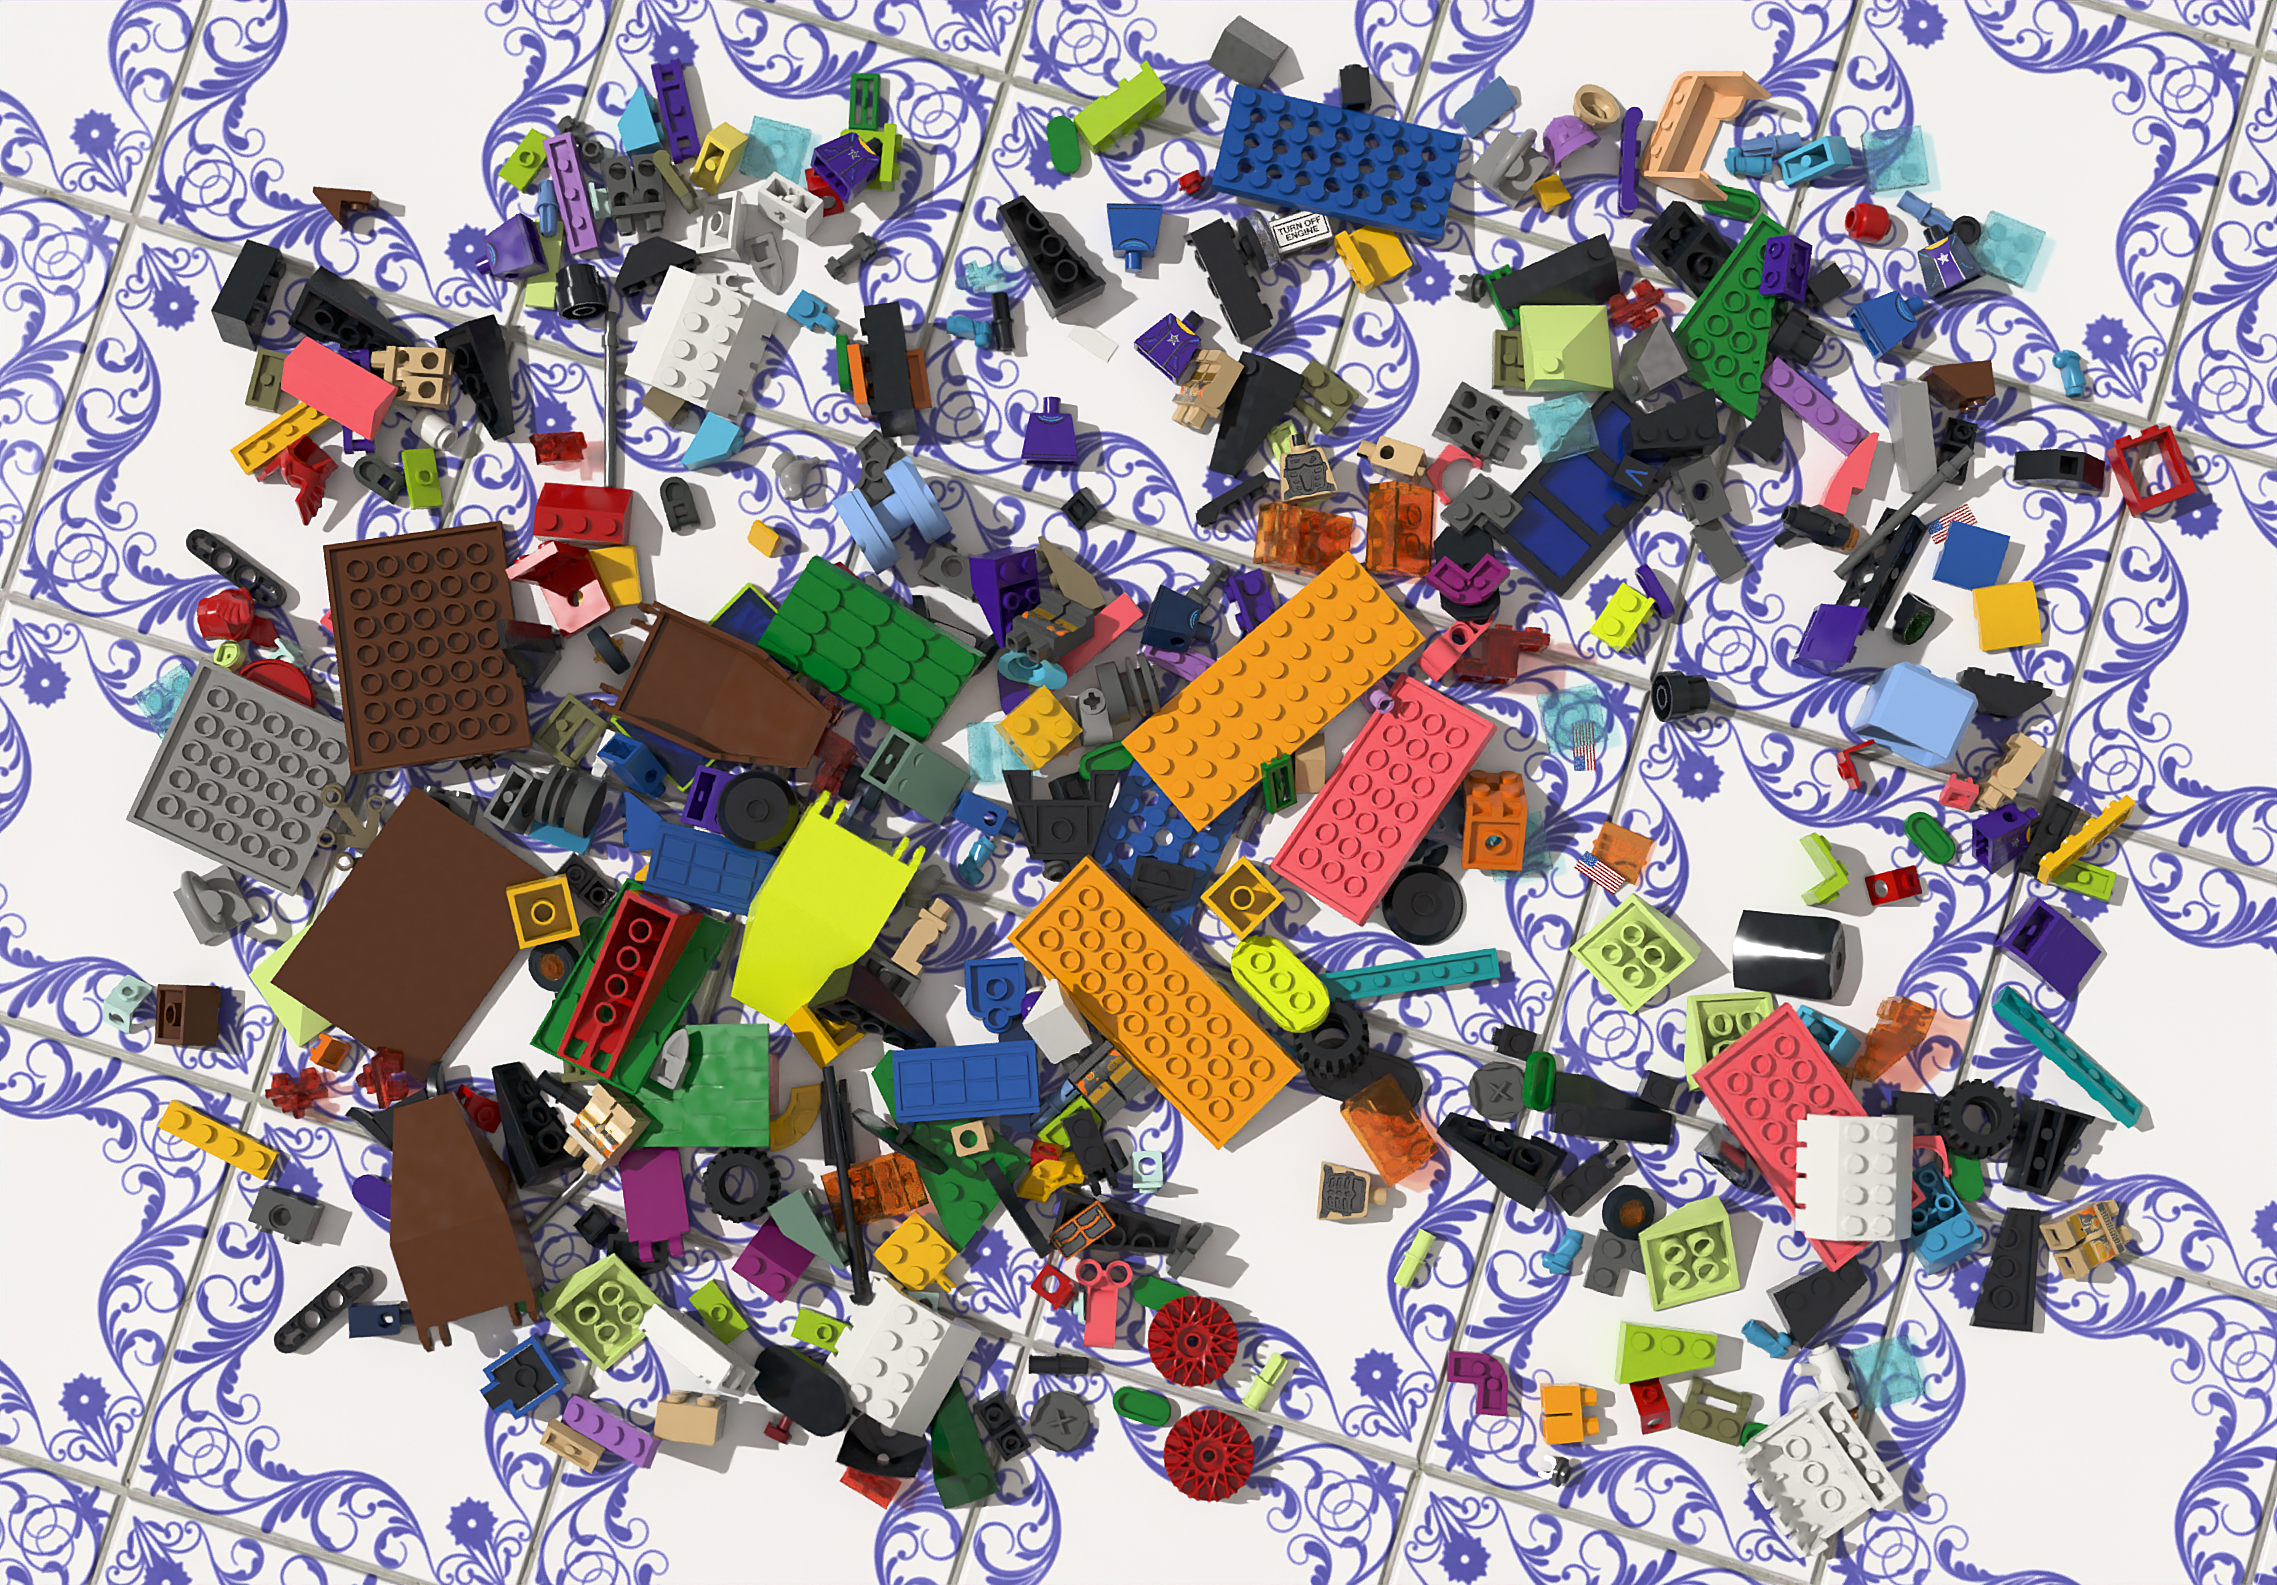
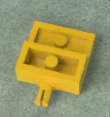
[873,1210,959,1294]

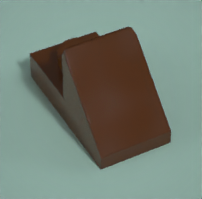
[312,186,379,230]

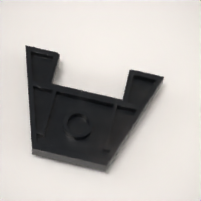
[1001,770,1121,860]

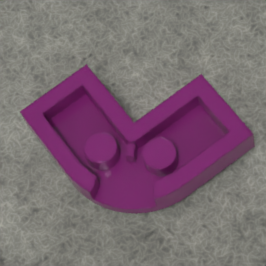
[1425,553,1510,605]
[1446,1350,1508,1416]

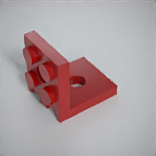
[505,540,616,639]

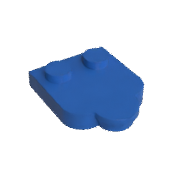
[964,957,1026,1034]

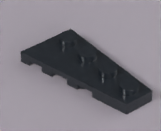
[1969,1207,2041,1332]

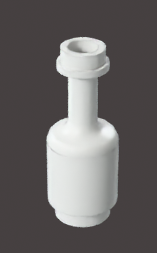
[389,405,458,451]

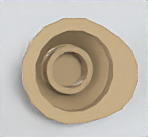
[1573,84,1620,131]

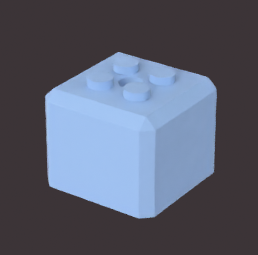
[1850,661,1978,769]

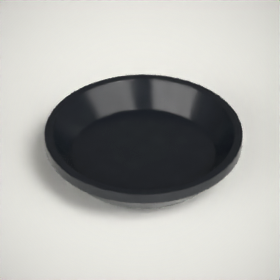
[717,770,799,852]
[1382,864,1463,945]

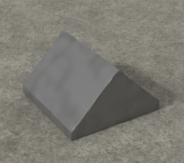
[1208,15,1288,89]

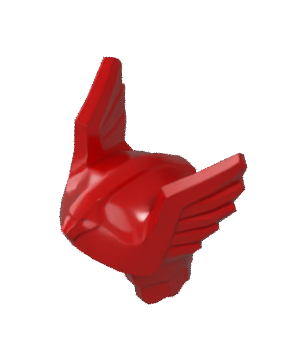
[256,434,339,526]
[196,587,280,648]

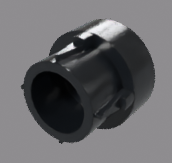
[555,264,609,320]
[1767,307,1827,367]
[1651,670,1710,722]

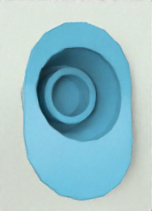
[997,648,1068,690]

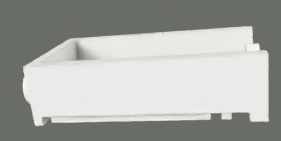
[638,1304,760,1397]

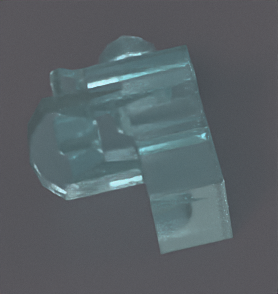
[955,260,1007,294]

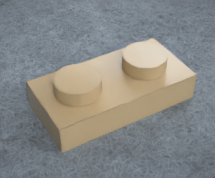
[539,1418,605,1474]

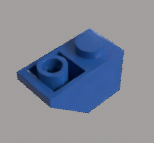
[620,792,667,853]

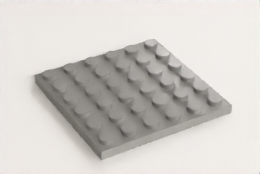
[126,657,352,897]

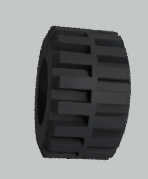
[1293,997,1370,1080]
[1934,1079,2019,1160]
[701,1147,781,1223]

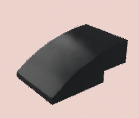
[1635,201,1733,301]

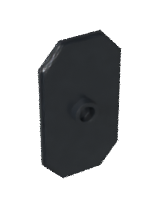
[1434,525,1501,621]
[852,1108,949,1175]

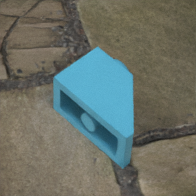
[1778,136,1853,186]
[681,411,745,470]
[1796,1004,1862,1068]

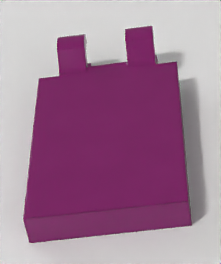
[619,1147,691,1263]

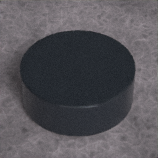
[1949,216,1981,247]

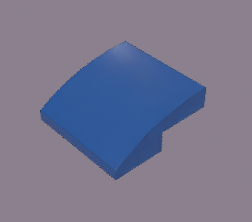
[1932,520,2011,591]

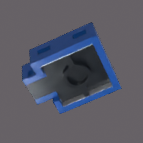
[479,1333,571,1420]

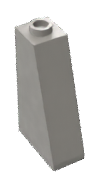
[1880,378,1937,496]

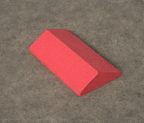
[280,336,399,441]

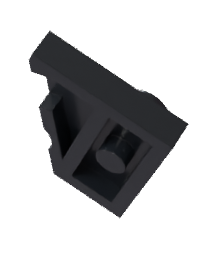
[1129,855,1196,908]
[606,1231,669,1279]

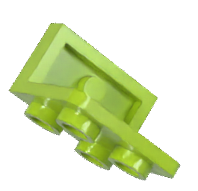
[840,123,903,192]
[1800,832,1850,906]

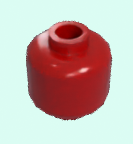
[1844,202,1892,243]

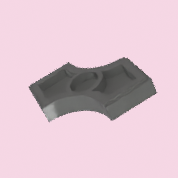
[853,429,897,508]

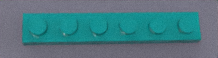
[1318,948,1500,1001]
[1992,985,2144,1129]

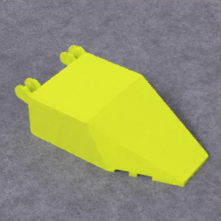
[731,790,926,1025]

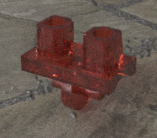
[1607,278,1665,330]
[529,431,587,466]
[356,1047,409,1109]
[265,1067,328,1119]
[840,1467,902,1509]

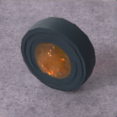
[587,626,631,675]
[528,939,580,992]
[1602,1184,1655,1239]

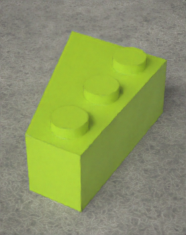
[1074,60,1166,155]
[1614,1320,1717,1385]

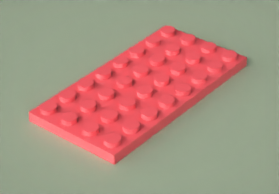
[1268,672,1498,927]
[1691,1003,1926,1272]

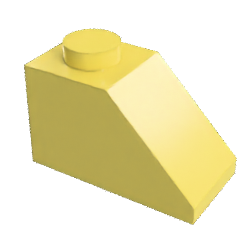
[690,122,749,195]

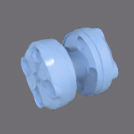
[832,455,953,575]

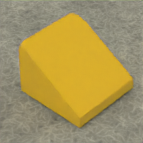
[1531,173,1571,213]
[747,519,783,557]

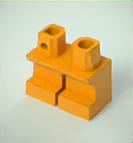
[1539,1382,1599,1445]

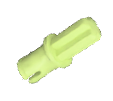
[1394,1228,1436,1289]
[1241,1353,1288,1412]

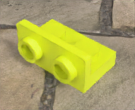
[1589,583,1655,652]

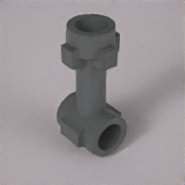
[557,115,604,164]
[824,232,878,280]
[1185,560,1231,614]

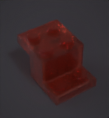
[1451,624,1550,685]
[810,693,859,796]

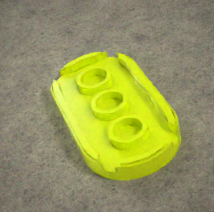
[1231,935,1330,1033]

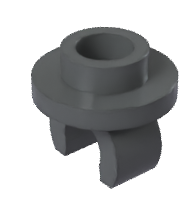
[1455,273,1487,303]
[1042,860,1072,882]
[1538,1455,1572,1487]

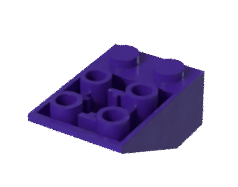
[969,546,1041,648]
[1792,603,1869,675]
[680,764,737,836]
[1993,897,2101,1000]

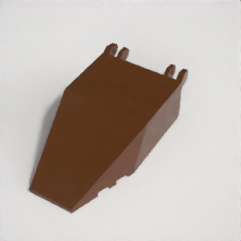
[591,601,832,769]
[389,1091,545,1353]

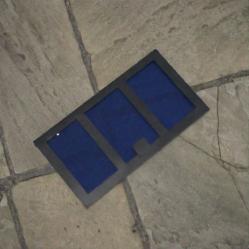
[1481,386,1688,598]

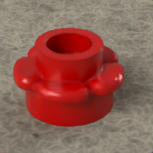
[1178,170,1205,195]

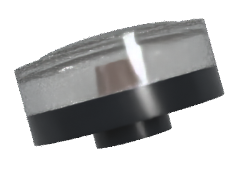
[1236,210,1282,274]

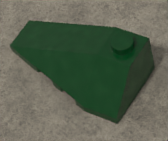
[930,1376,1001,1509]

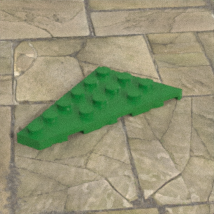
[1673,213,1786,422]
[871,1049,1031,1253]

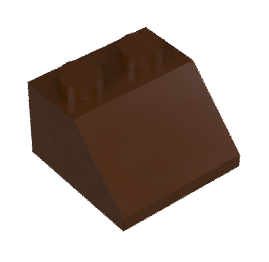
[1917,360,1996,414]
[154,984,221,1046]

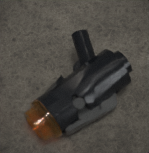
[1773,502,1859,551]

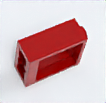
[2106,424,2197,517]

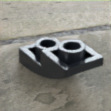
[1936,417,1978,486]
[554,852,619,915]
[972,1390,1031,1462]

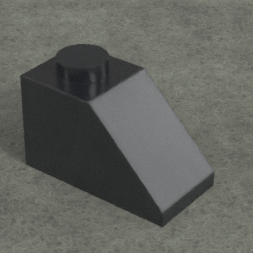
[1733,395,1785,467]

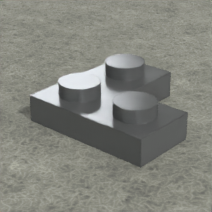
[1440,473,1525,536]
[1165,1222,1214,1281]
[1582,1228,1646,1296]

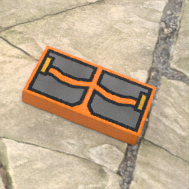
[1048,1200,1116,1261]

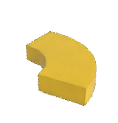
[770,1084,822,1152]
[1016,1151,1086,1203]

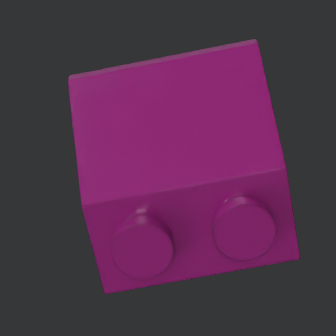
[731,1216,816,1304]

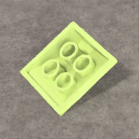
[1519,305,1614,391]
[1569,893,1702,1015]
[249,922,333,1048]
[1684,991,1774,1091]
[1638,1195,1741,1311]
[540,1253,668,1372]

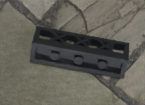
[1835,507,1928,631]

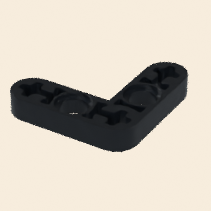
[980,1157,1053,1260]

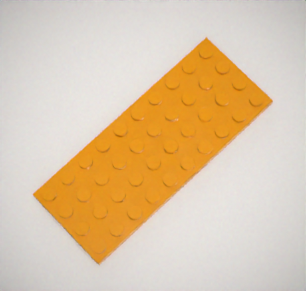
[1121,551,1426,833]
[1007,854,1303,1150]

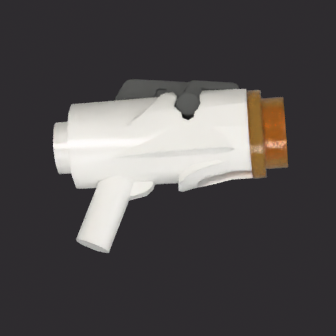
[1794,1342,1859,1421]

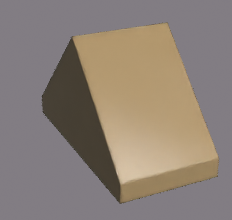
[1295,733,1325,793]

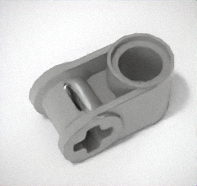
[1076,688,1113,747]

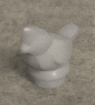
[772,451,820,501]
[904,865,946,908]

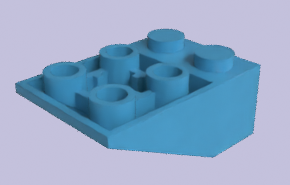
[1906,1161,1983,1276]

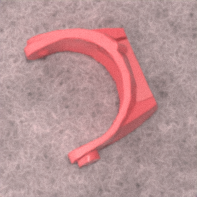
[1425,444,1483,506]
[1913,1135,1952,1178]

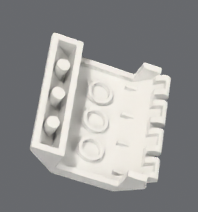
[624,265,777,418]
[1795,1113,1913,1241]
[823,1277,982,1437]
[1737,1391,1903,1558]

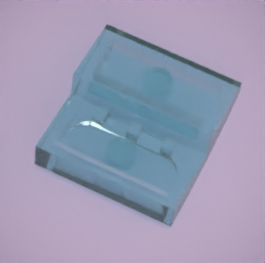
[966,720,1029,783]

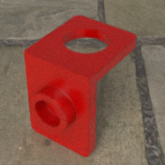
[805,168,844,217]
[1836,739,1875,790]
[1865,865,1922,906]
[456,1084,501,1133]
[1029,1140,1064,1171]
[1030,1264,1076,1311]
[1629,1377,1671,1435]

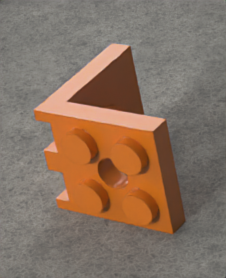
[847,343,932,418]
[1461,770,1528,871]

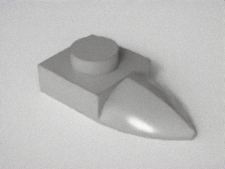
[744,232,783,294]
[650,1028,691,1090]

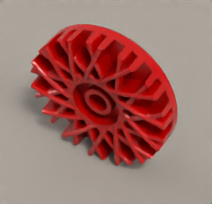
[239,659,318,711]
[1148,1295,1238,1388]
[1163,1409,1254,1503]

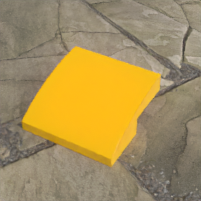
[577,545,643,609]
[1972,580,2042,651]

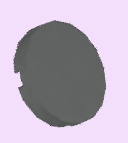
[1468,1061,1525,1121]
[1030,1390,1090,1452]

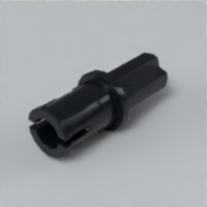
[991,292,1016,352]
[534,1070,589,1114]
[1028,1353,1089,1377]

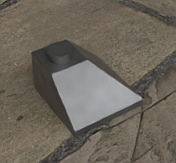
[1618,317,1692,403]

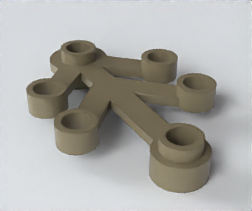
[316,783,389,871]

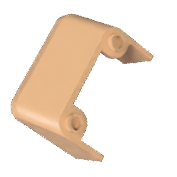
[1638,71,1771,201]

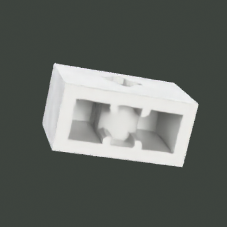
[758,171,823,240]

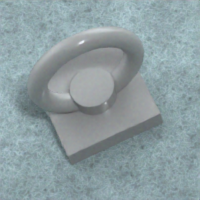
[1467,127,1549,210]
[173,865,256,945]

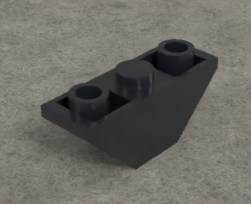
[614,236,702,298]
[2012,449,2105,492]
[1956,667,2053,721]

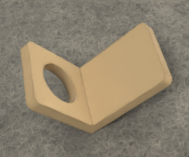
[951,1119,995,1157]

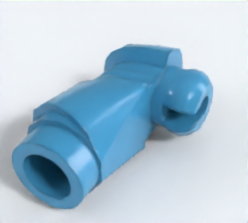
[1724,147,1772,178]
[946,314,993,348]
[2052,349,2087,398]
[958,835,997,885]
[1542,1228,1585,1275]
[1741,1319,1793,1359]

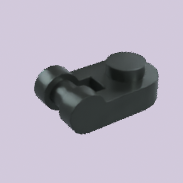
[354,456,407,505]
[660,476,701,533]

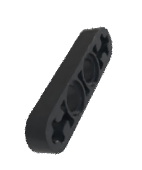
[186,529,287,609]
[274,1265,374,1354]

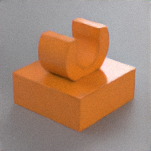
[310,1033,352,1072]

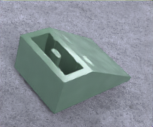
[860,726,971,826]
[768,1186,850,1270]

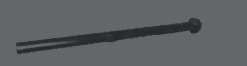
[822,1066,872,1305]

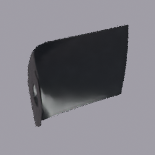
[1732,910,1846,1000]
[835,1413,927,1478]

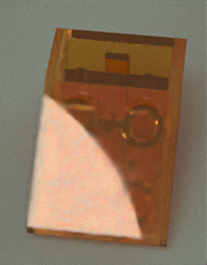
[1253,502,1353,574]
[1854,996,1936,1082]
[820,1151,929,1233]

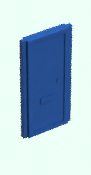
[642,820,781,917]
[892,1040,1041,1123]

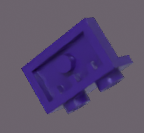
[1759,235,1813,304]
[1224,568,1277,635]

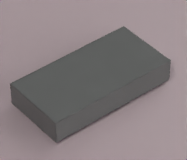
[1689,518,1747,582]

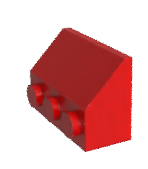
[533,482,634,547]

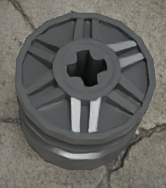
[1095,652,1160,726]
[534,763,607,839]

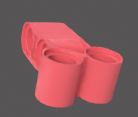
[1414,613,1494,683]
[1075,1258,1132,1348]

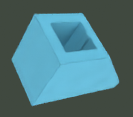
[617,87,666,160]

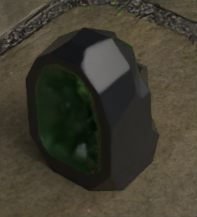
[1892,591,1937,645]

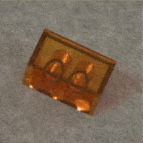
[1365,481,1434,578]
[1340,1073,1439,1187]

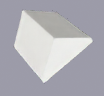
[696,190,748,260]
[1022,978,1092,1064]

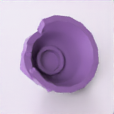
[1542,115,1602,172]

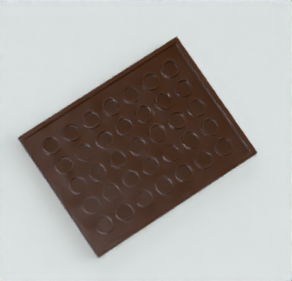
[323,520,533,776]
[270,785,548,1083]

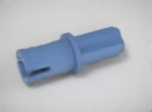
[1741,132,1801,157]
[536,179,560,237]
[1896,190,1954,234]
[1030,1079,1081,1131]

